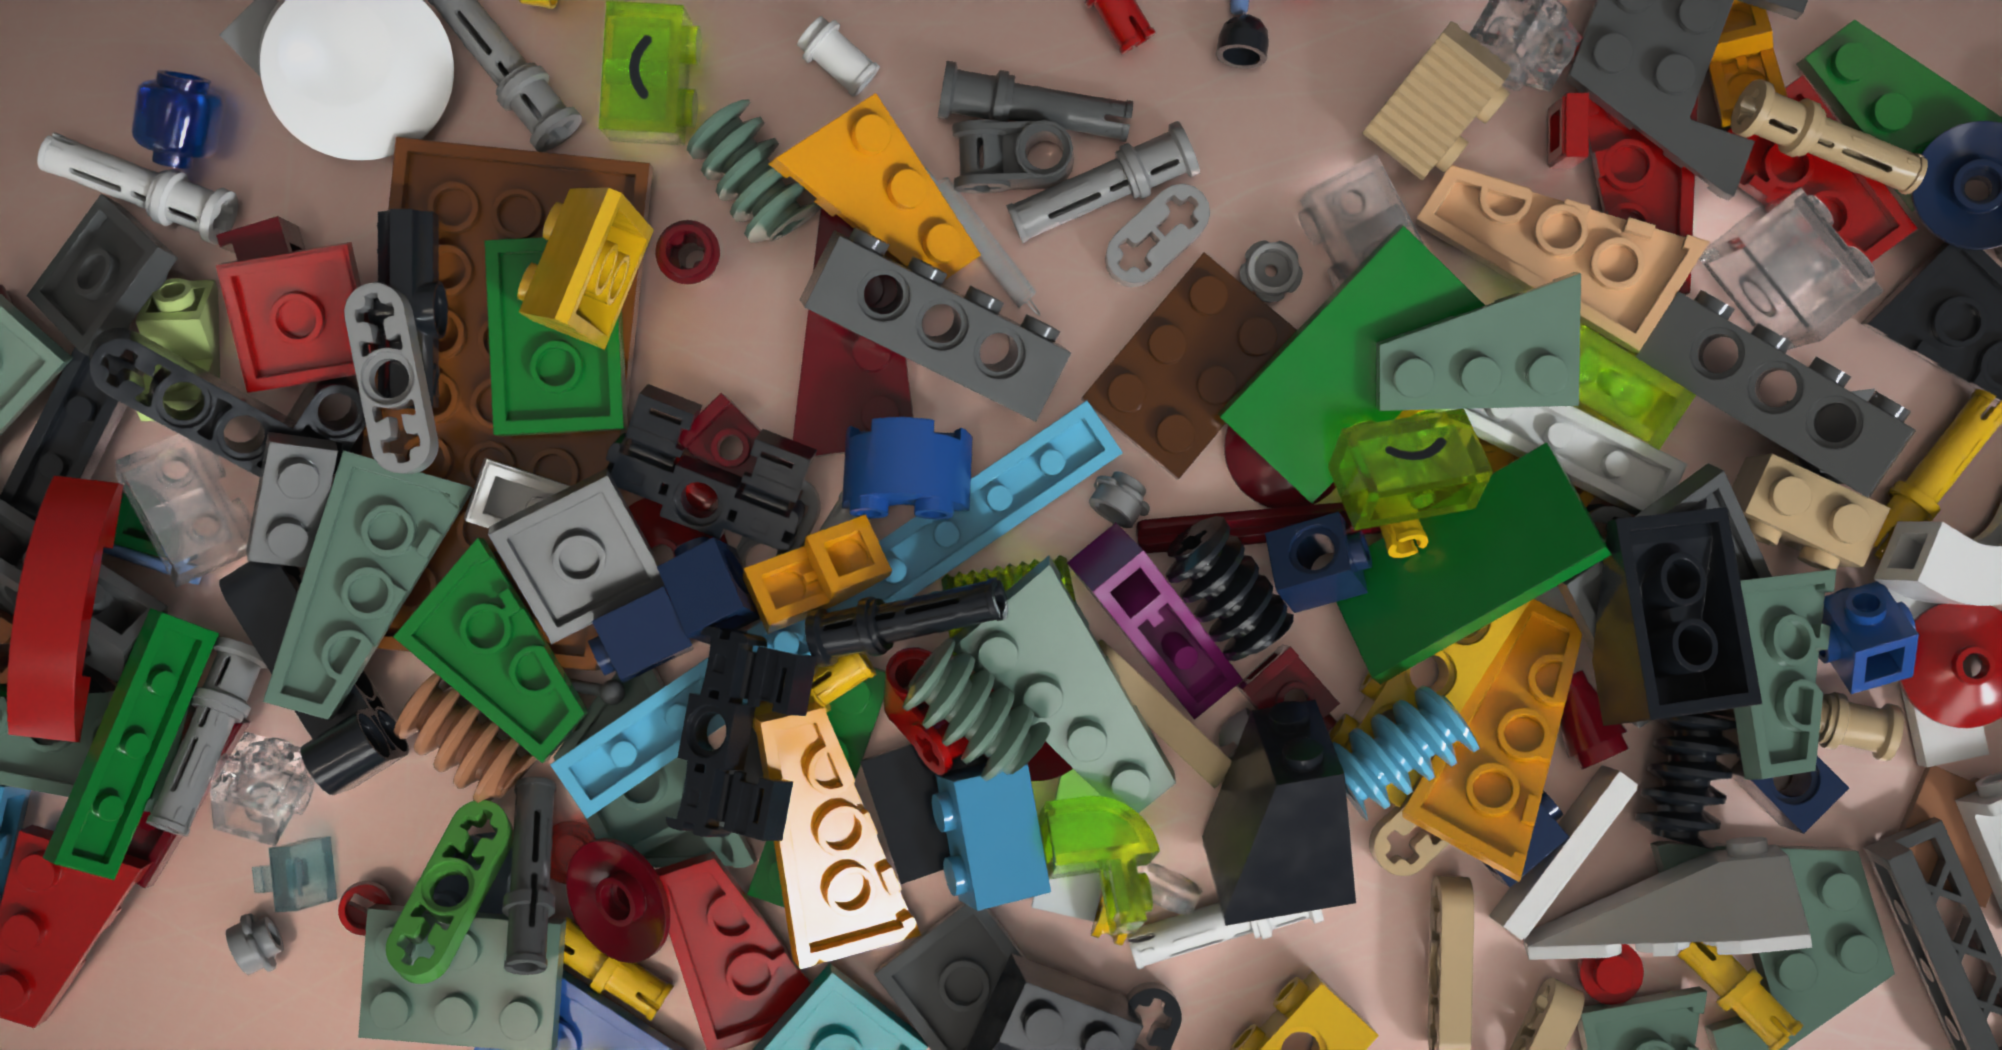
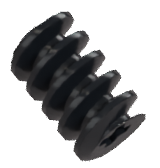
[1165,516,1294,661]
[1635,713,1739,850]

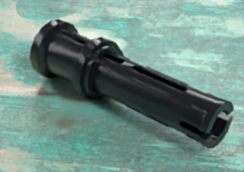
[805,577,1008,667]

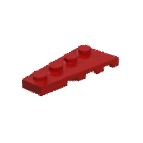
[1566,36,1698,296]

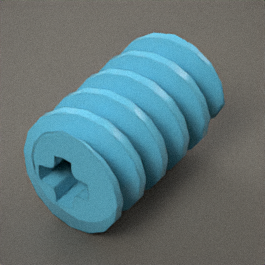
[1333,685,1480,821]

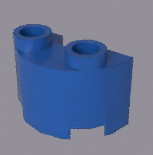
[842,417,973,520]

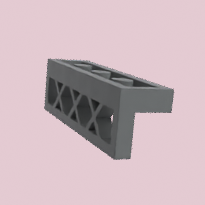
[1864,817,2002,1050]

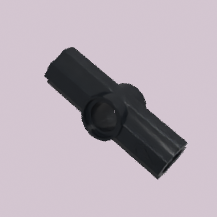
[368,209,448,409]

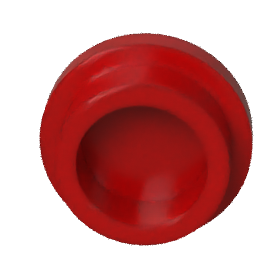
[1578,944,1644,1005]

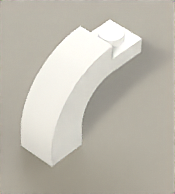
[1874,501,2002,606]

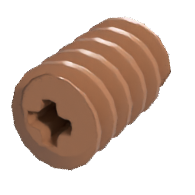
[394,673,537,803]

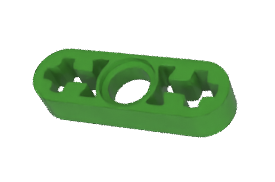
[386,800,514,984]

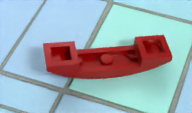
[7,476,124,743]

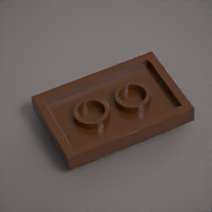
[1081,252,1297,480]

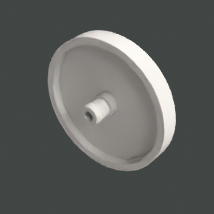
[258,0,454,161]

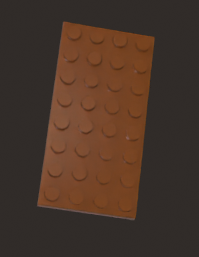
[361,137,653,671]

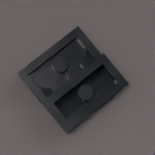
[860,743,988,884]

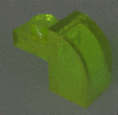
[1038,796,1160,936]

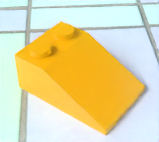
[517,188,654,350]

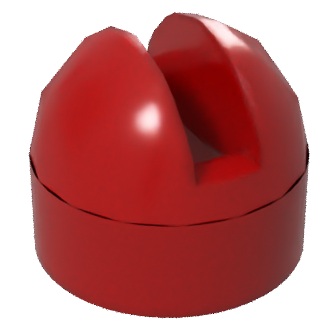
[338,881,392,936]

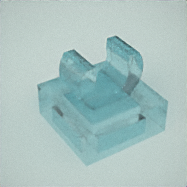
[252,836,337,912]

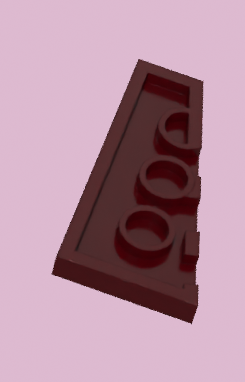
[793,208,914,457]

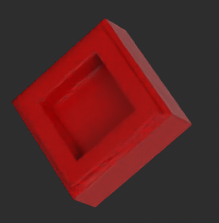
[1547,93,1589,169]

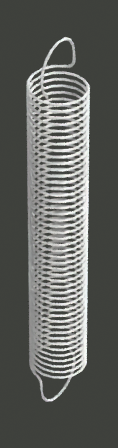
[925,168,1040,316]

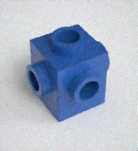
[1818,581,1919,694]

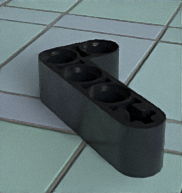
[89,328,366,477]
[219,561,409,795]

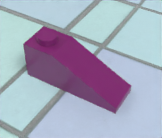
[1067,522,1243,720]

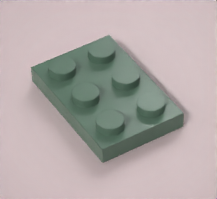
[358,904,567,1050]

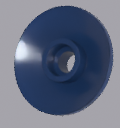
[1911,121,2002,250]

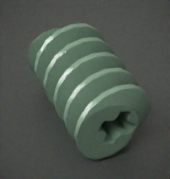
[687,99,821,243]
[902,637,1051,781]

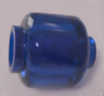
[131,70,225,169]

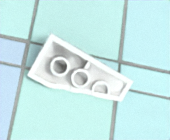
[1523,837,1812,960]

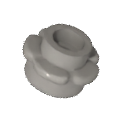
[1240,240,1303,303]
[1089,471,1150,528]
[226,913,284,975]

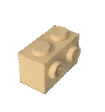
[1732,453,1890,571]

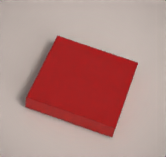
[216,242,376,393]

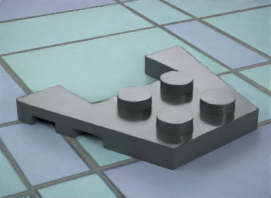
[1566,0,1808,201]

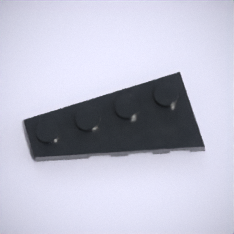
[1861,242,2002,401]

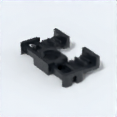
[605,384,817,557]
[666,626,817,841]

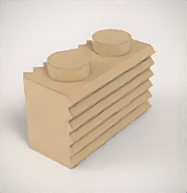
[1362,21,1512,180]

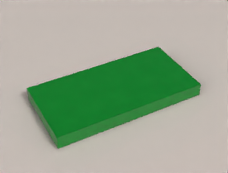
[1217,224,1485,503]
[1336,442,1612,685]

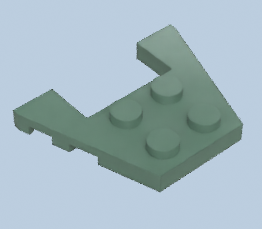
[1650,841,1895,1050]

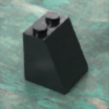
[1202,699,1356,926]

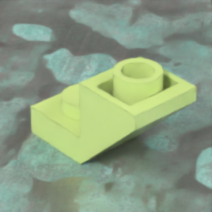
[135,278,220,421]

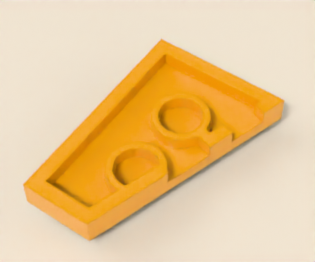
[768,93,981,281]

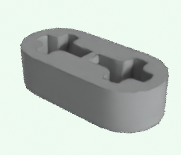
[1105,183,1210,287]

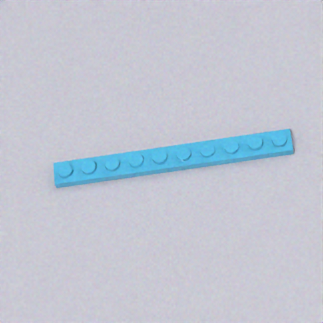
[550,401,1123,818]

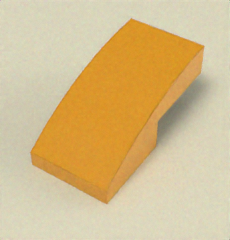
[1708,0,1787,127]
[742,514,892,634]

